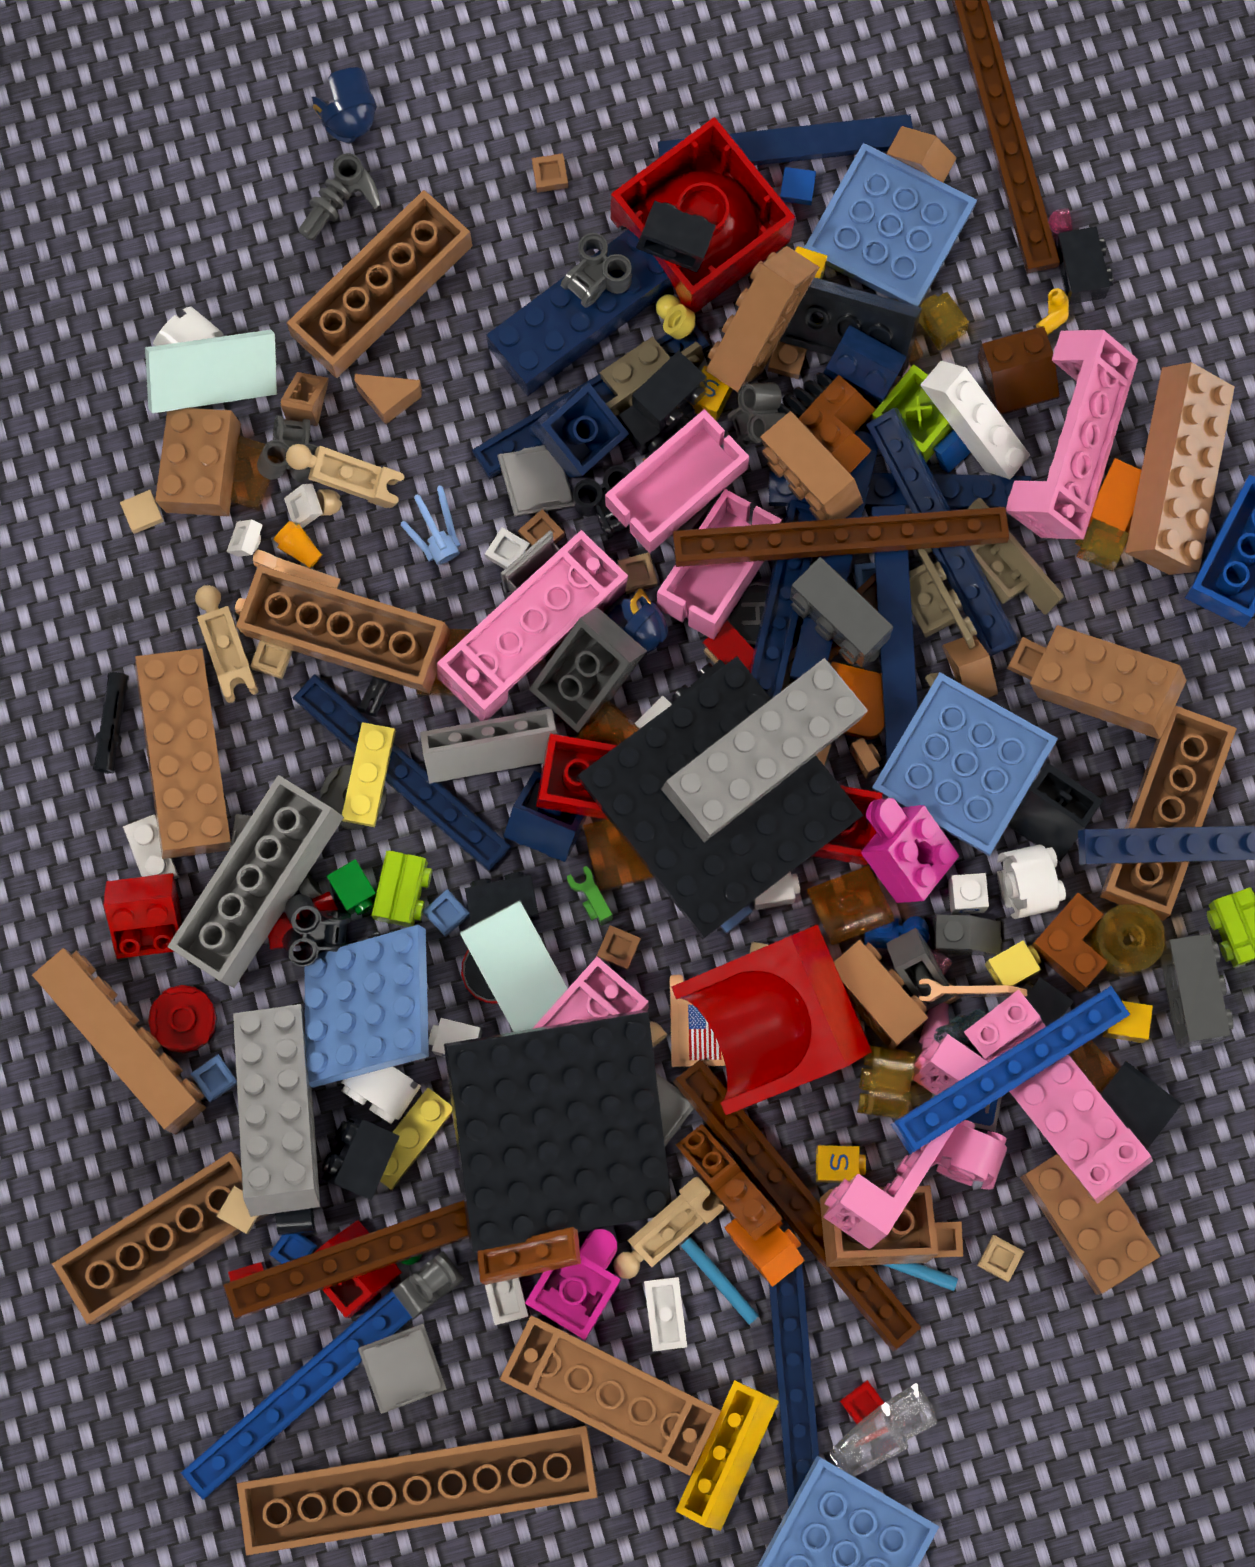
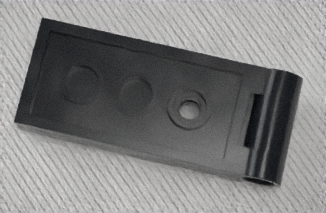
[780,277,922,377]

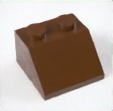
[978,326,1060,415]

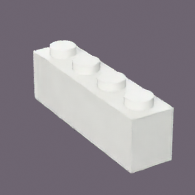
[920,361,1030,479]

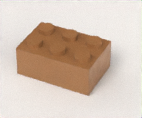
[155,408,241,517]
[760,411,863,520]
[834,940,928,1052]
[820,1185,938,1267]

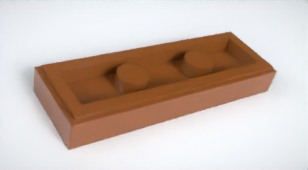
[477,1227,581,1285]

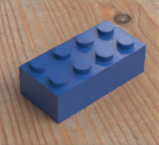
[1185,474,1255,628]

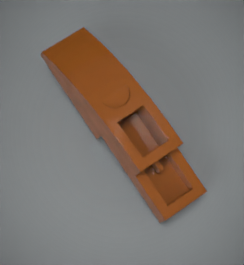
[676,1124,782,1241]

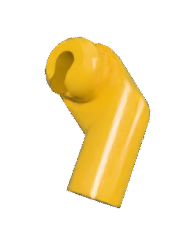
[1036,288,1069,336]

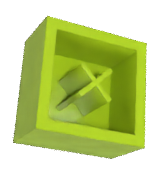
[872,364,954,462]

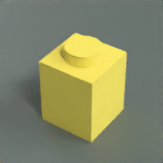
[985,940,1041,987]

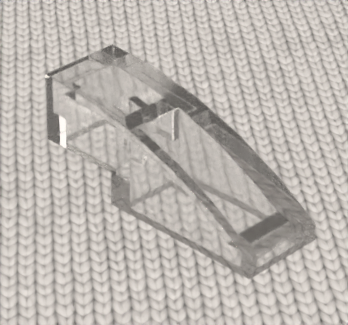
[830,1383,937,1477]

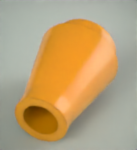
[273,521,323,569]

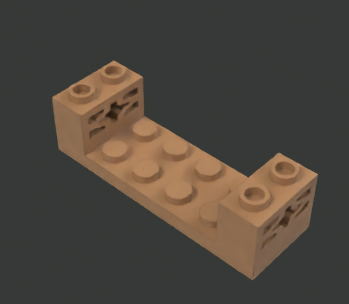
[499,1315,721,1476]

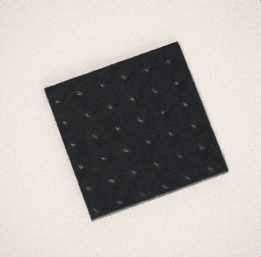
[577,656,863,939]
[444,1010,671,1252]

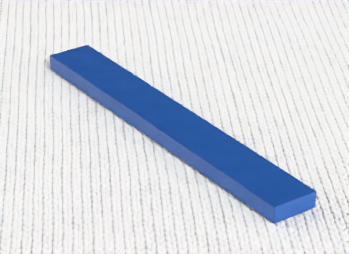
[890,986,1130,1155]
[181,1287,412,1500]

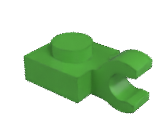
[567,866,613,926]

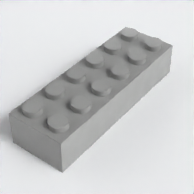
[661,658,868,843]
[167,775,344,988]
[233,1004,320,1217]

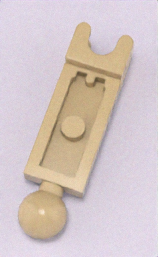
[286,444,404,508]
[195,585,259,703]
[613,1177,724,1279]

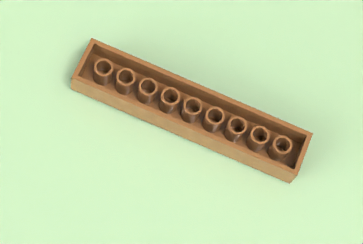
[237,1425,598,1556]

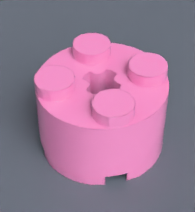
[931,1120,1007,1190]

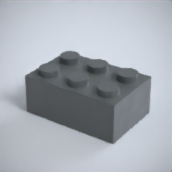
[790,557,893,668]
[529,607,647,733]
[1158,933,1233,1049]

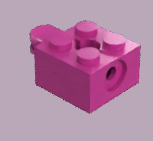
[861,798,959,903]
[525,1229,621,1340]

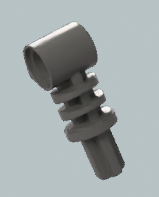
[299,153,381,241]

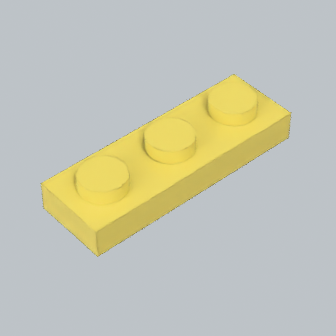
[342,722,396,827]
[380,1088,453,1190]

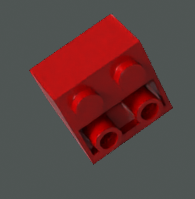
[103,873,182,959]
[314,1220,403,1318]

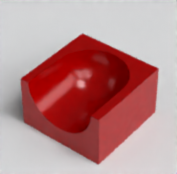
[610,117,795,313]
[671,924,872,1115]

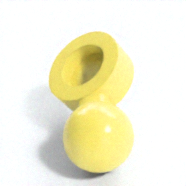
[656,294,695,339]

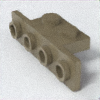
[600,336,704,420]
[968,498,1064,615]
[909,548,977,649]

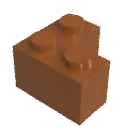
[798,375,876,473]
[1032,893,1108,993]

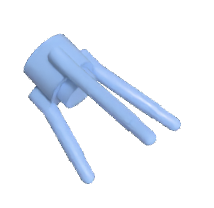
[401,486,461,565]

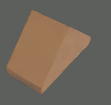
[886,126,957,183]
[281,372,328,426]
[354,374,422,424]
[942,636,998,699]

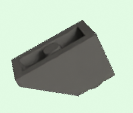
[932,914,1001,956]
[886,928,954,1011]

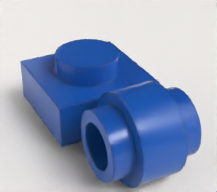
[864,916,929,949]

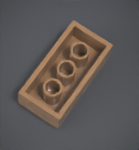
[706,246,820,392]
[1030,625,1187,740]
[1020,1153,1160,1295]

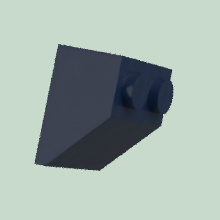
[823,325,907,409]
[529,383,629,478]
[503,771,587,862]

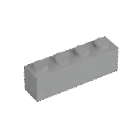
[420,708,557,784]

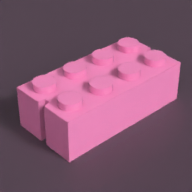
[605,409,749,553]
[657,489,782,640]

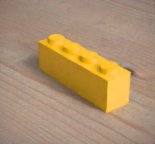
[676,1380,779,1531]

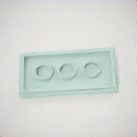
[145,330,277,413]
[460,900,568,1032]

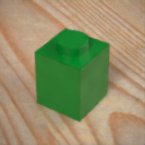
[327,859,376,915]

